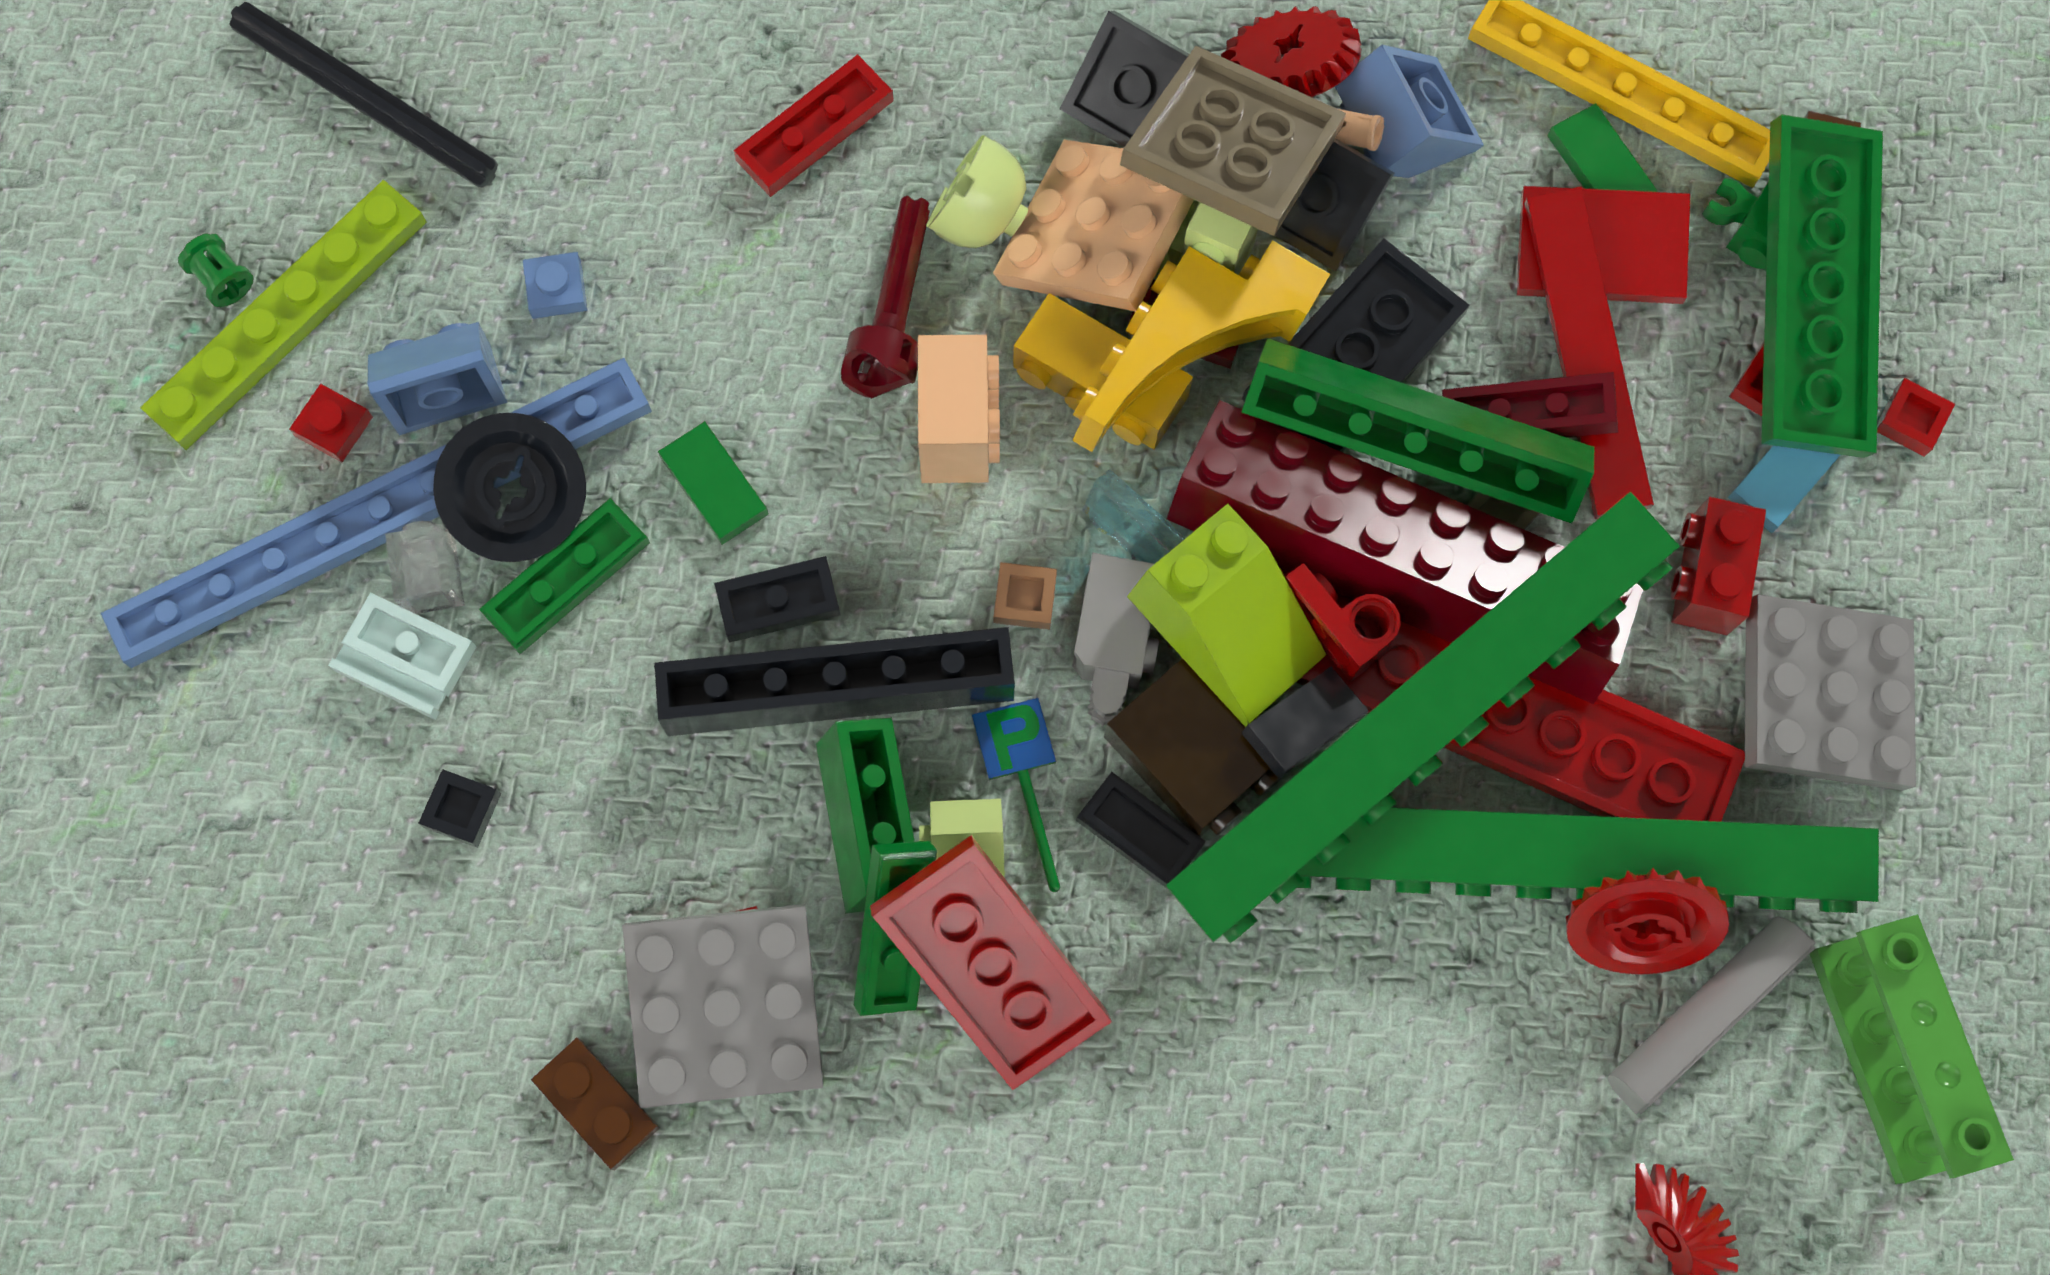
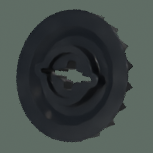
[433,413,586,562]

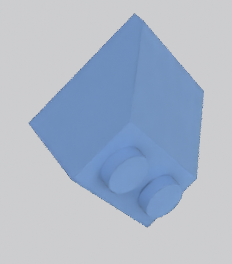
[1335,44,1484,178]
[367,322,508,435]

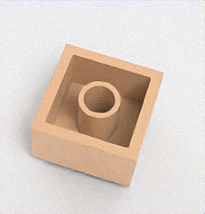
[918,335,1000,483]

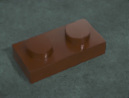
[531,1037,660,1171]

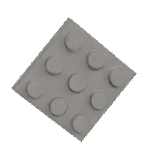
[1745,594,1916,791]
[622,904,823,1108]

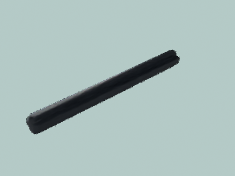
[229,2,498,188]

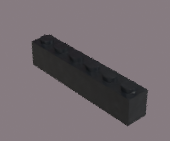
[654,627,1015,736]

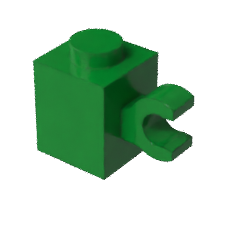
[1702,178,1769,271]

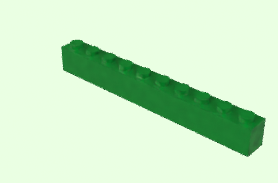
[1165,492,1680,944]
[1297,808,1879,913]

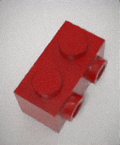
[1670,496,1766,636]

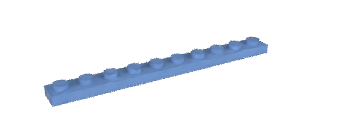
[101,358,652,668]

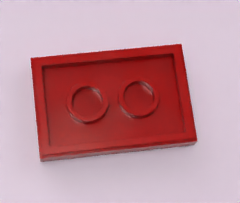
[1516,186,1690,304]

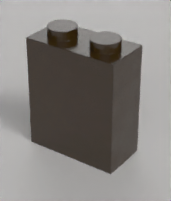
[1104,658,1283,837]

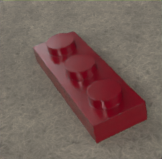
[1442,372,1618,438]

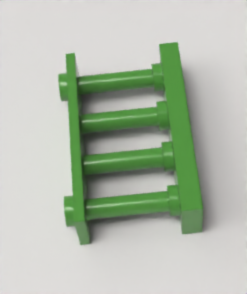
[1809,914,2014,1184]

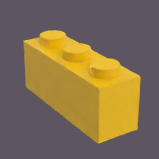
[1013,293,1193,450]

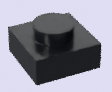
[418,769,501,848]

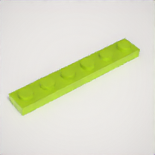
[140,179,427,450]

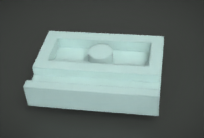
[328,592,477,720]

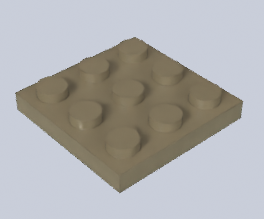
[1120,46,1346,236]

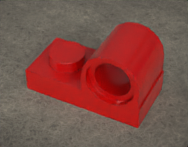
[1285,563,1401,682]

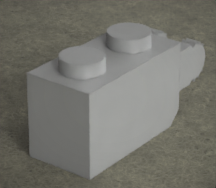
[1072,553,1159,727]

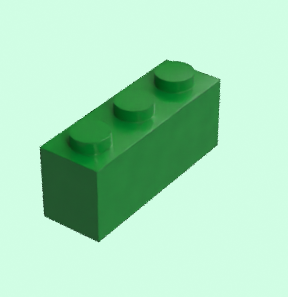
[816,717,915,914]

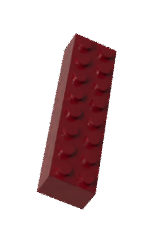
[1166,400,1643,704]

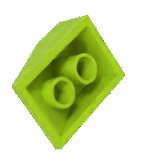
[1127,504,1327,727]

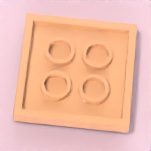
[993,139,1194,312]

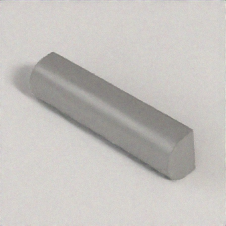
[1607,917,1816,1115]

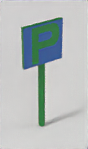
[972,698,1060,892]

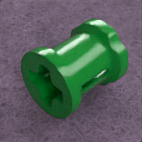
[178,233,254,308]

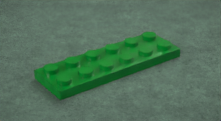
[1761,114,1883,458]

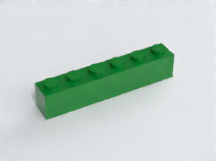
[1242,338,1594,524]

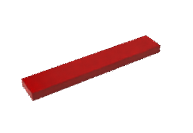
[1524,186,1654,519]

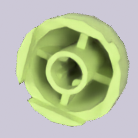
[926,135,1029,249]

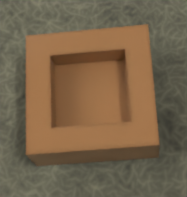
[993,562,1057,630]

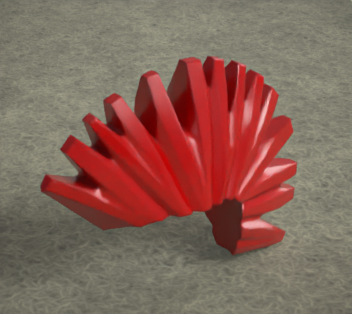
[1635,1163,1739,1275]

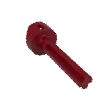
[841,196,930,399]

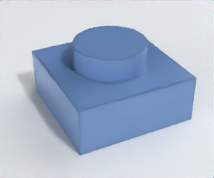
[523,252,588,319]

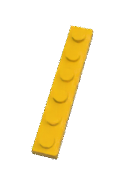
[1468,0,1770,188]

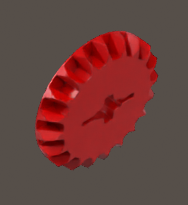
[1221,6,1362,97]
[1566,868,1729,974]

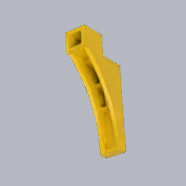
[1072,240,1330,452]

